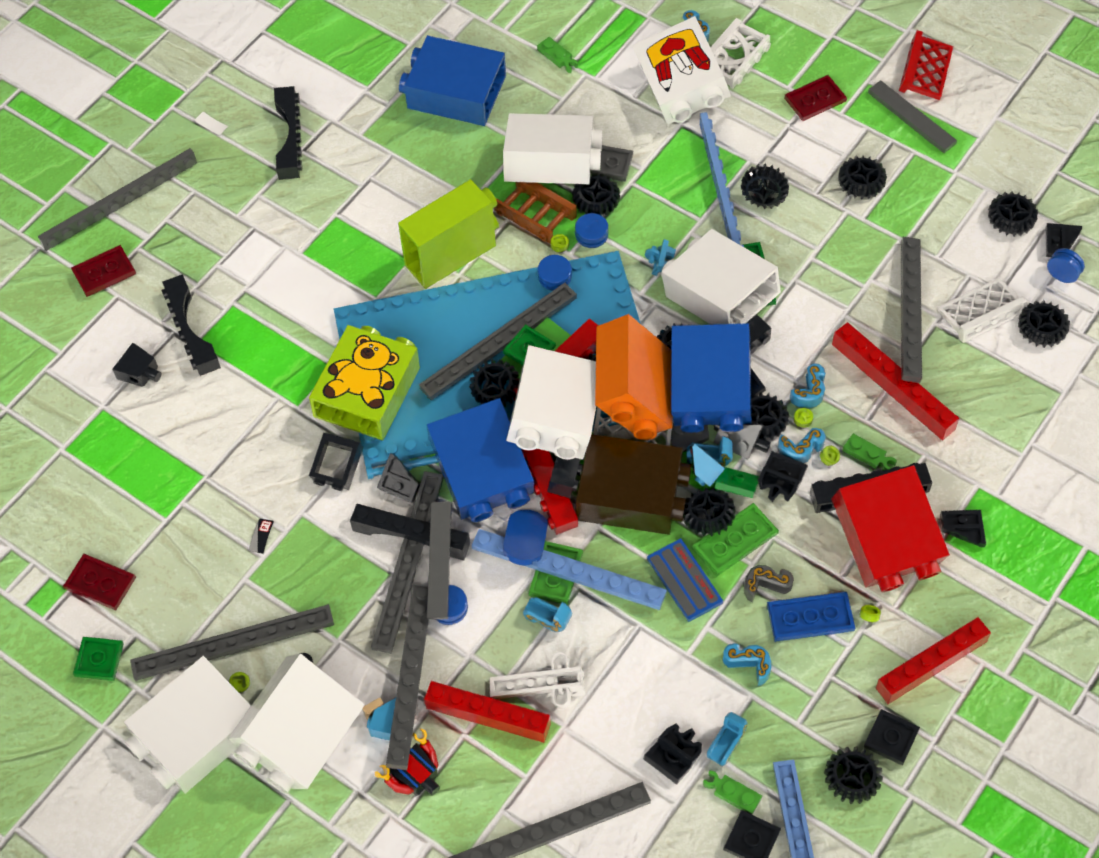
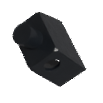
[112,343,162,387]

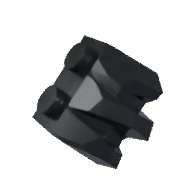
[758,451,808,502]
[643,723,702,785]

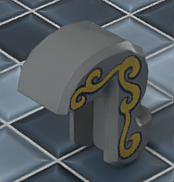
[744,565,794,603]

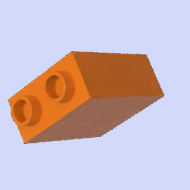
[595,314,672,440]

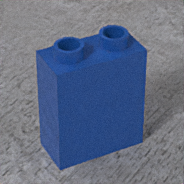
[399,35,506,126]
[671,323,752,433]
[426,398,534,522]

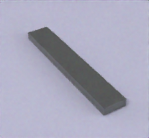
[868,80,957,153]
[427,502,452,620]

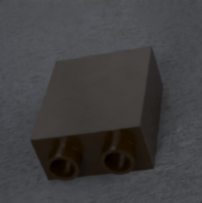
[576,434,692,535]

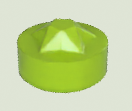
[551,234,569,252]
[794,408,813,428]
[820,445,840,466]
[859,605,881,622]
[229,672,250,693]

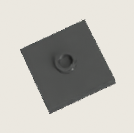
[591,145,633,182]

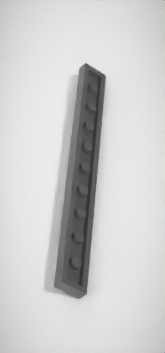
[38,148,197,251]
[901,236,922,383]
[419,283,577,401]
[371,471,444,654]
[386,585,429,770]
[130,604,334,681]
[448,781,651,858]

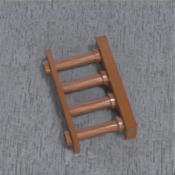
[494,182,577,244]

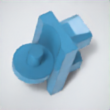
[645,239,676,276]

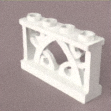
[710,18,771,89]

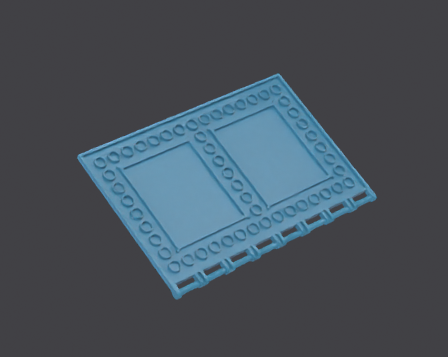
[333,251,641,479]

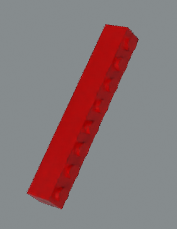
[832,322,959,441]

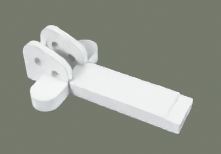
[490,651,585,709]

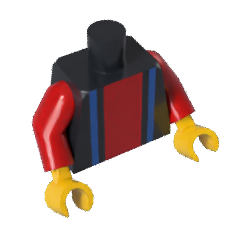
[375,728,440,796]

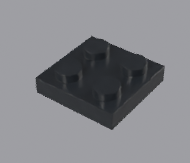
[864,709,920,766]
[723,810,781,858]

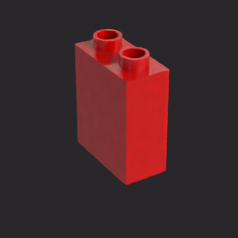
[832,465,950,593]

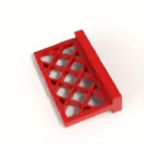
[899,30,954,100]

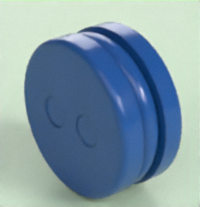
[575,213,608,248]
[1047,248,1085,283]
[538,255,572,291]
[436,585,468,625]

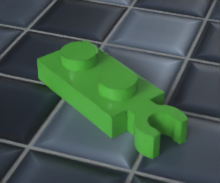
[537,37,578,73]
[842,433,897,471]
[703,770,762,815]

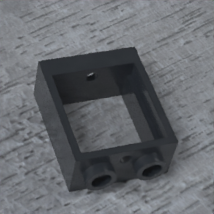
[309,432,363,491]

